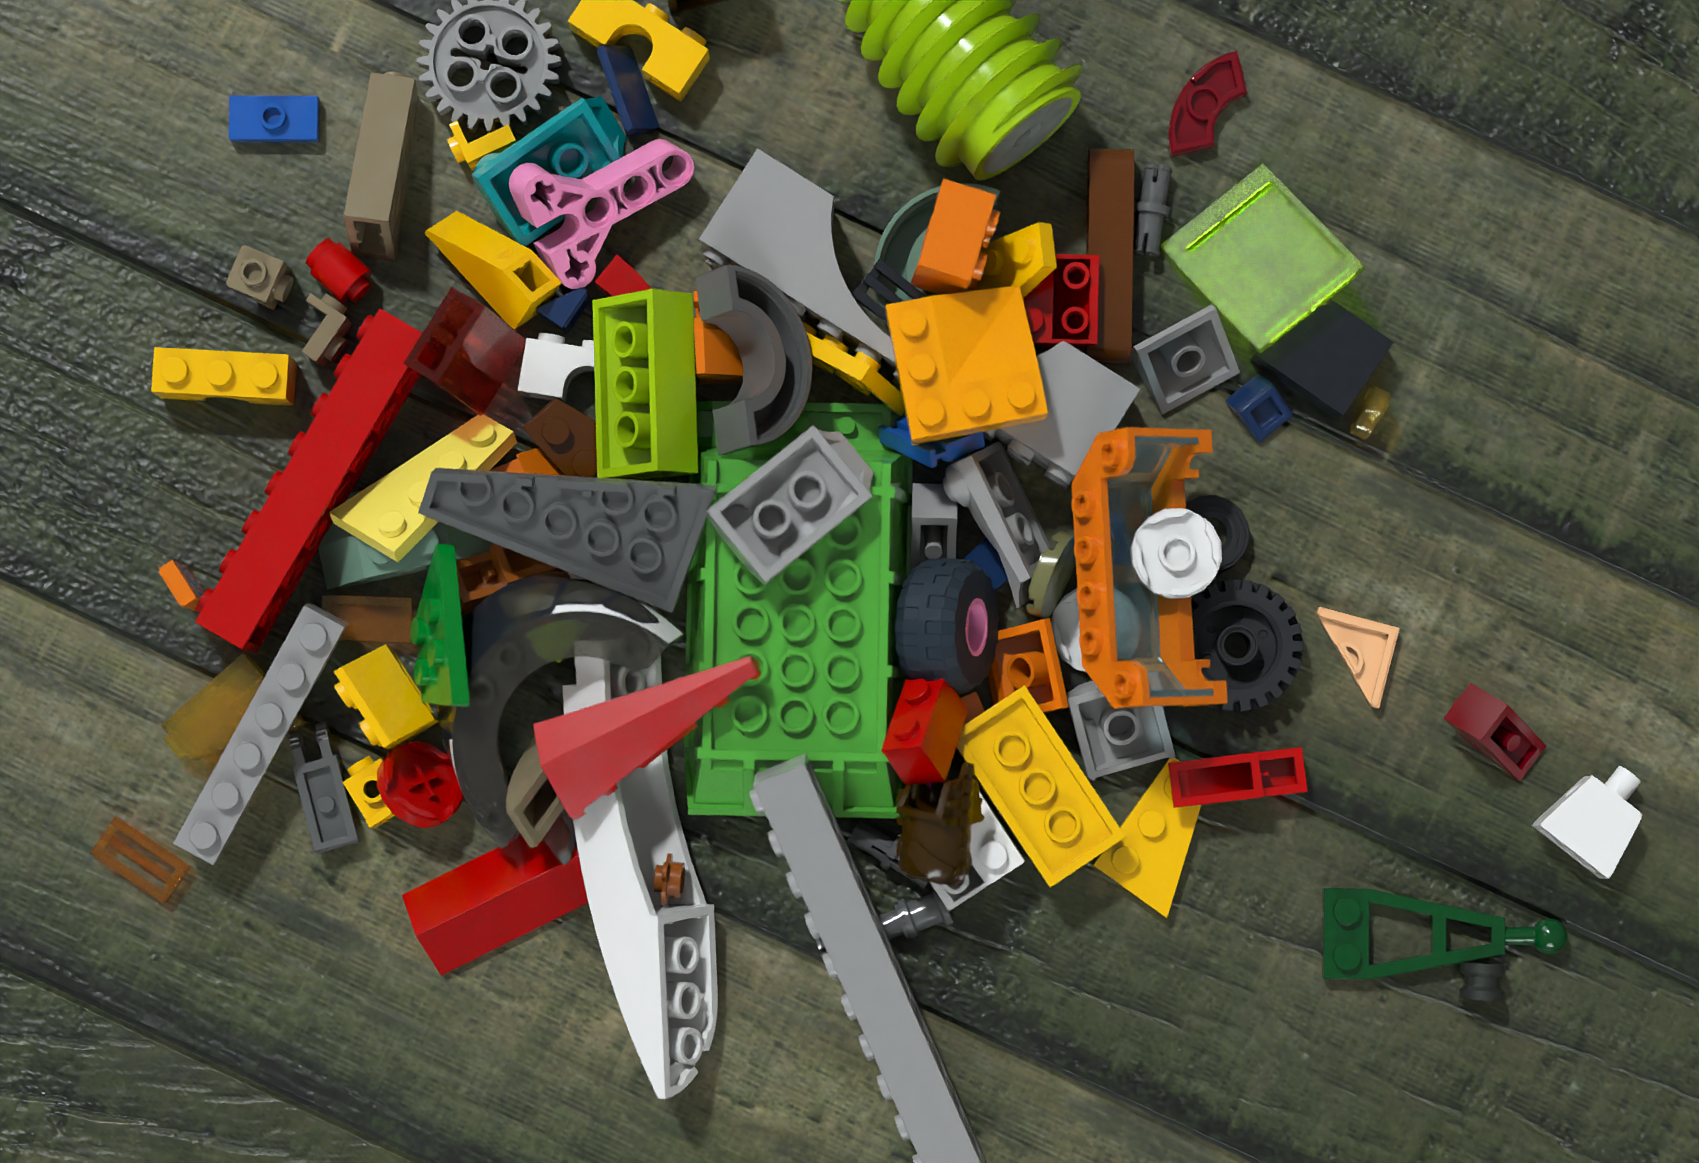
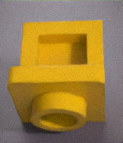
[447,121,517,171]

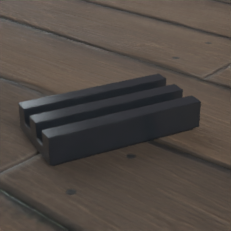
[852,259,927,325]

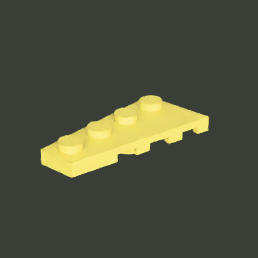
[329,413,517,562]

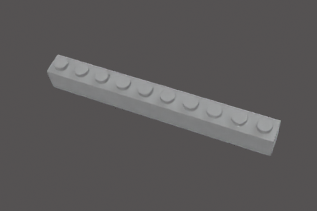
[750,753,985,1163]

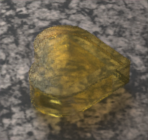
[1349,386,1391,440]

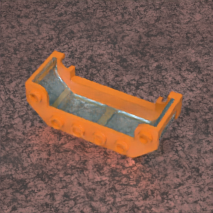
[1071,427,1228,708]

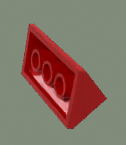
[402,815,588,976]

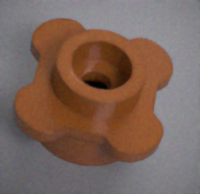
[654,853,685,905]

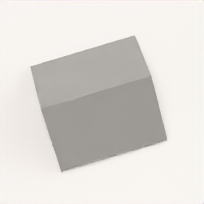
[1131,304,1240,415]

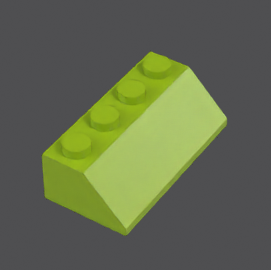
[592,289,698,479]

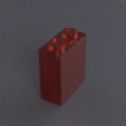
[403,287,526,416]

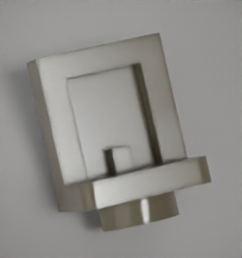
[226,245,294,310]
[301,293,353,367]

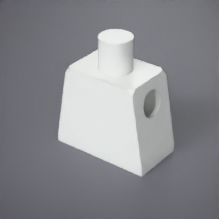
[1532,766,1642,879]

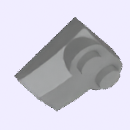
[1066,675,1176,781]

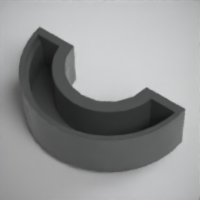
[695,265,812,455]

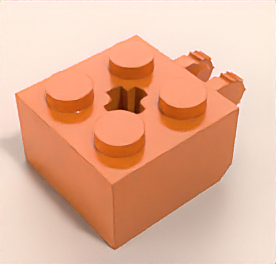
[910,179,1000,295]

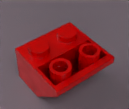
[1023,254,1100,351]

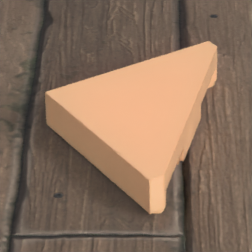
[1316,607,1399,708]

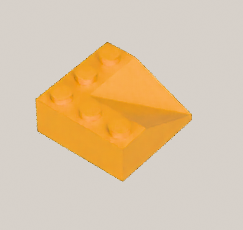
[885,285,1048,445]

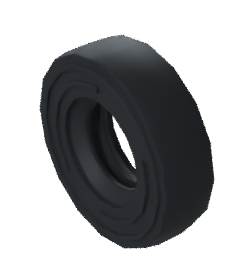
[1186,495,1250,574]

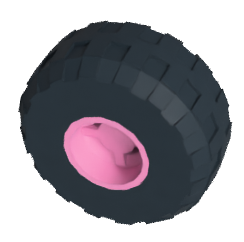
[895,558,999,694]

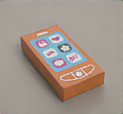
[159,560,205,612]

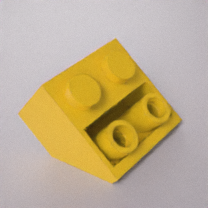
[334,644,438,750]

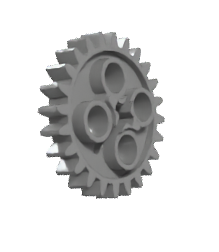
[417,0,562,134]

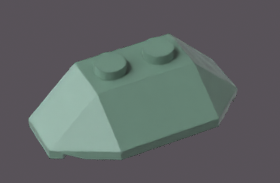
[318,490,493,591]

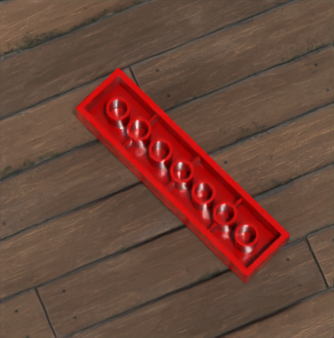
[195,308,437,654]

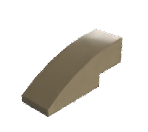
[506,736,564,848]

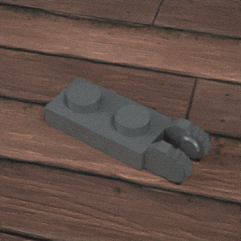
[288,722,361,854]

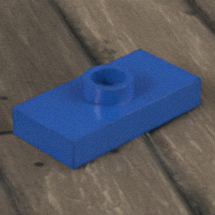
[229,95,320,142]

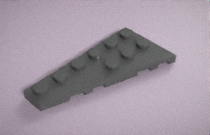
[418,468,719,613]

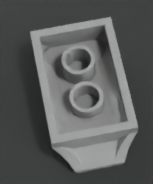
[706,425,874,585]
[943,441,1052,608]

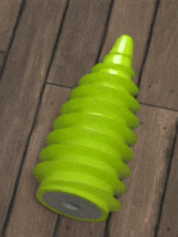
[838,0,1083,180]

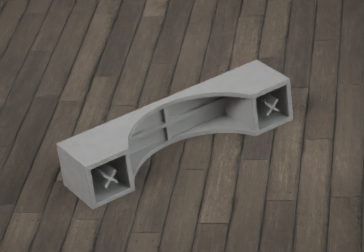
[699,148,1140,490]

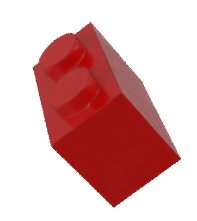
[881,678,968,785]

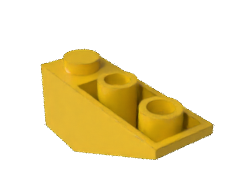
[425,211,562,331]

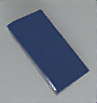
[597,45,659,139]

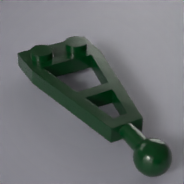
[1322,888,1568,979]

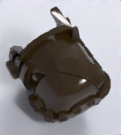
[896,762,985,886]

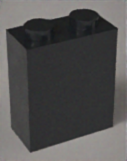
[1250,281,1394,421]

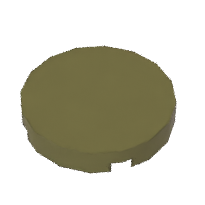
[1026,530,1076,619]

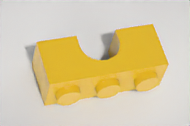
[568,0,710,102]
[151,347,297,406]

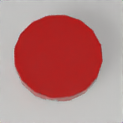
[377,741,464,828]

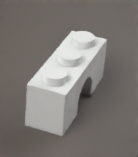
[518,333,594,403]

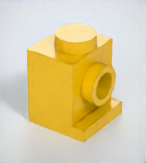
[342,756,395,828]

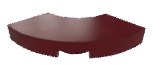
[1168,51,1247,158]

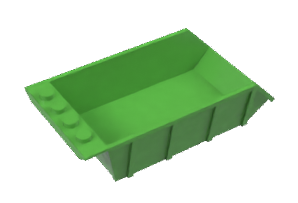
[684,401,913,818]

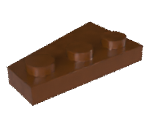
[522,398,668,482]

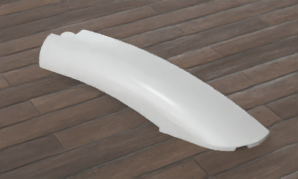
[563,634,718,1099]

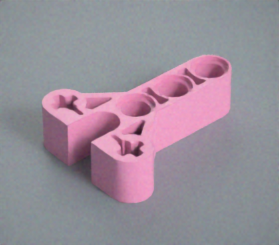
[509,139,694,289]

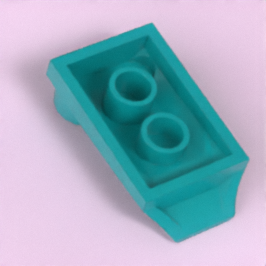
[472,96,626,246]

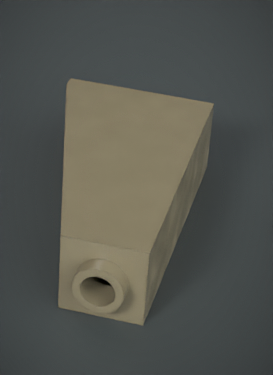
[344,71,418,260]

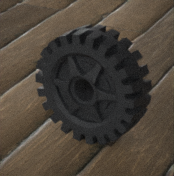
[1191,579,1304,713]

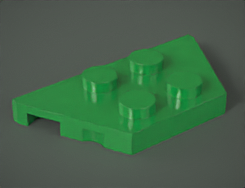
[410,544,470,707]

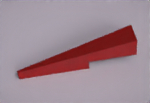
[533,656,761,820]

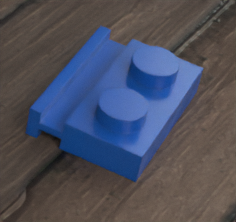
[878,415,985,468]

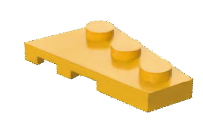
[966,222,1057,299]
[802,321,905,416]
[1093,758,1201,918]

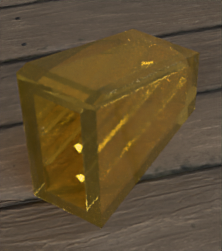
[161,654,308,760]

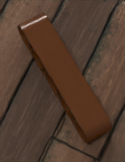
[1084,148,1134,365]

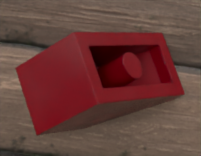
[1444,683,1547,781]

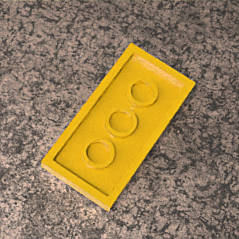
[956,685,1126,887]

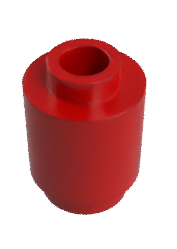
[305,238,372,303]

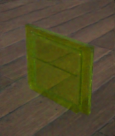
[1160,164,1365,353]

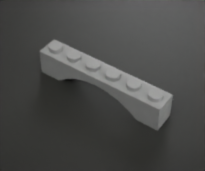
[173,602,349,865]

